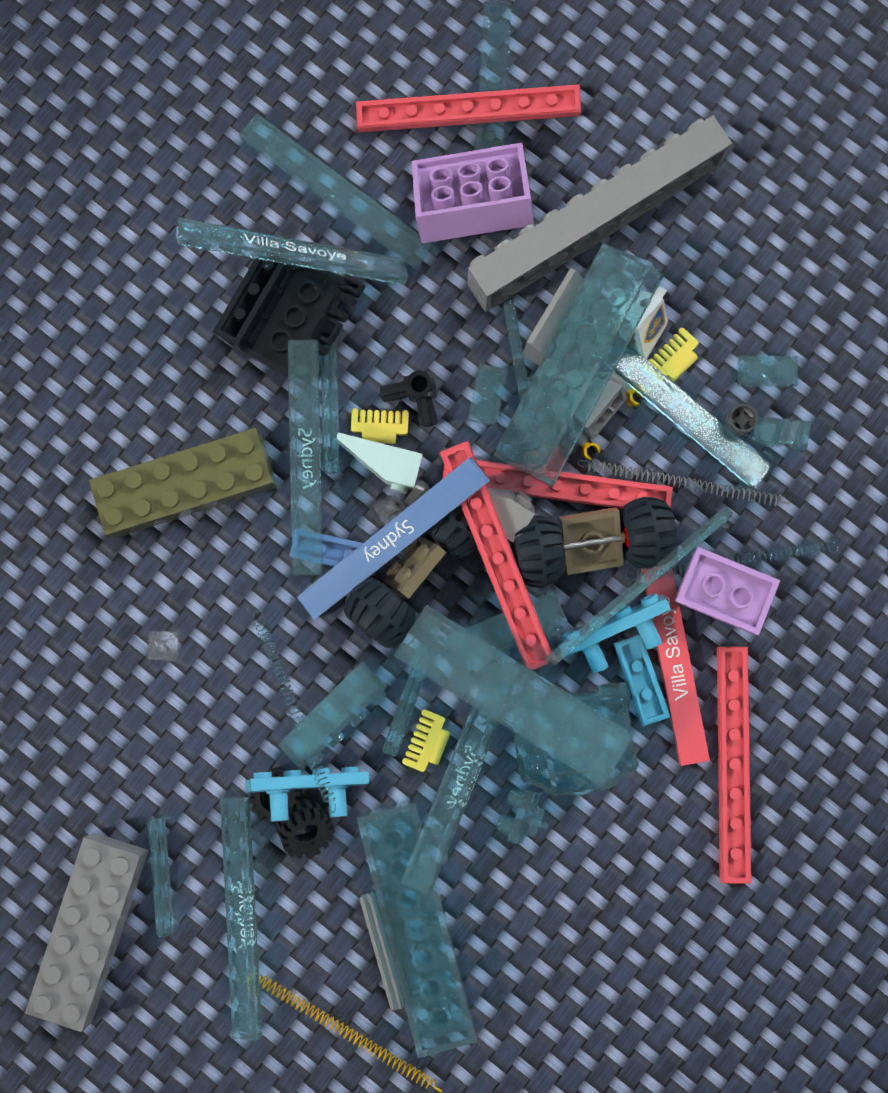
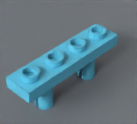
[557,593,671,673]
[245,767,369,822]

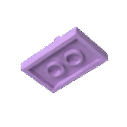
[674,547,780,635]

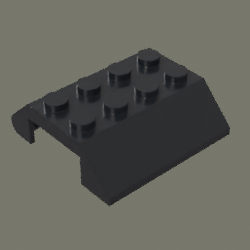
[213,233,366,386]

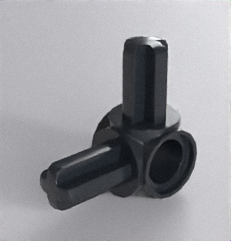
[380,370,438,427]

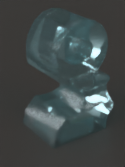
[752,417,811,452]

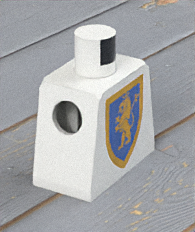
[613,287,670,361]

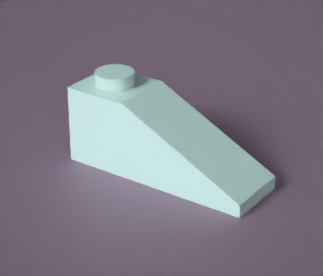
[337,433,422,494]

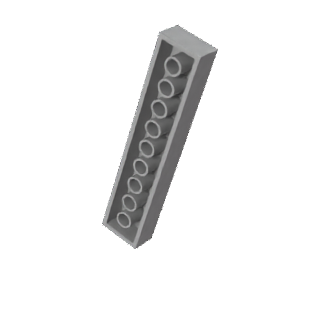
[468,115,733,313]

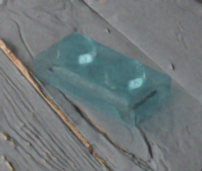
[738,356,798,386]
[468,364,508,427]

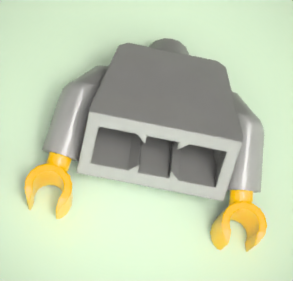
[554,369,645,460]

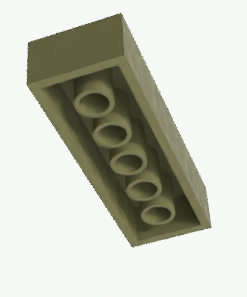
[89,428,277,539]

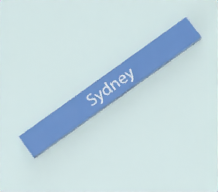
[297,457,490,620]

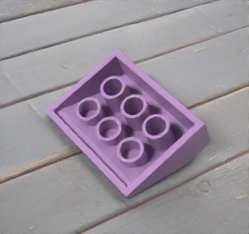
[411,143,534,243]

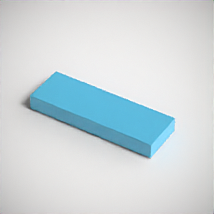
[613,634,670,726]

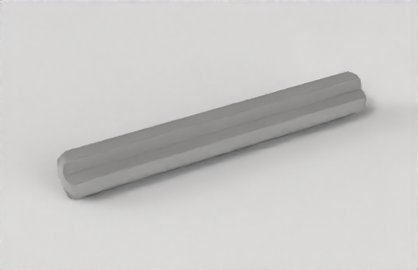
[360,892,406,1010]

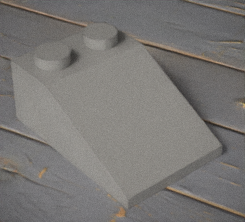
[462,488,535,543]

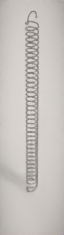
[577,459,791,506]

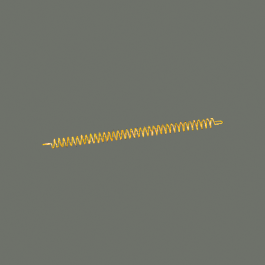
[250,972,442,1092]

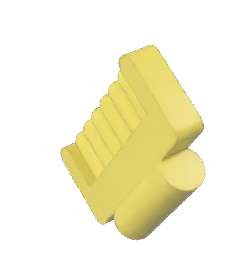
[643,328,698,383]
[351,408,409,444]
[402,709,451,772]

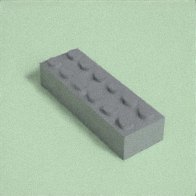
[25,832,149,1032]

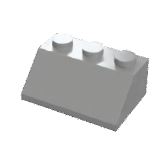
[523,268,598,373]

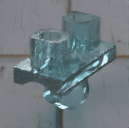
[496,789,549,844]

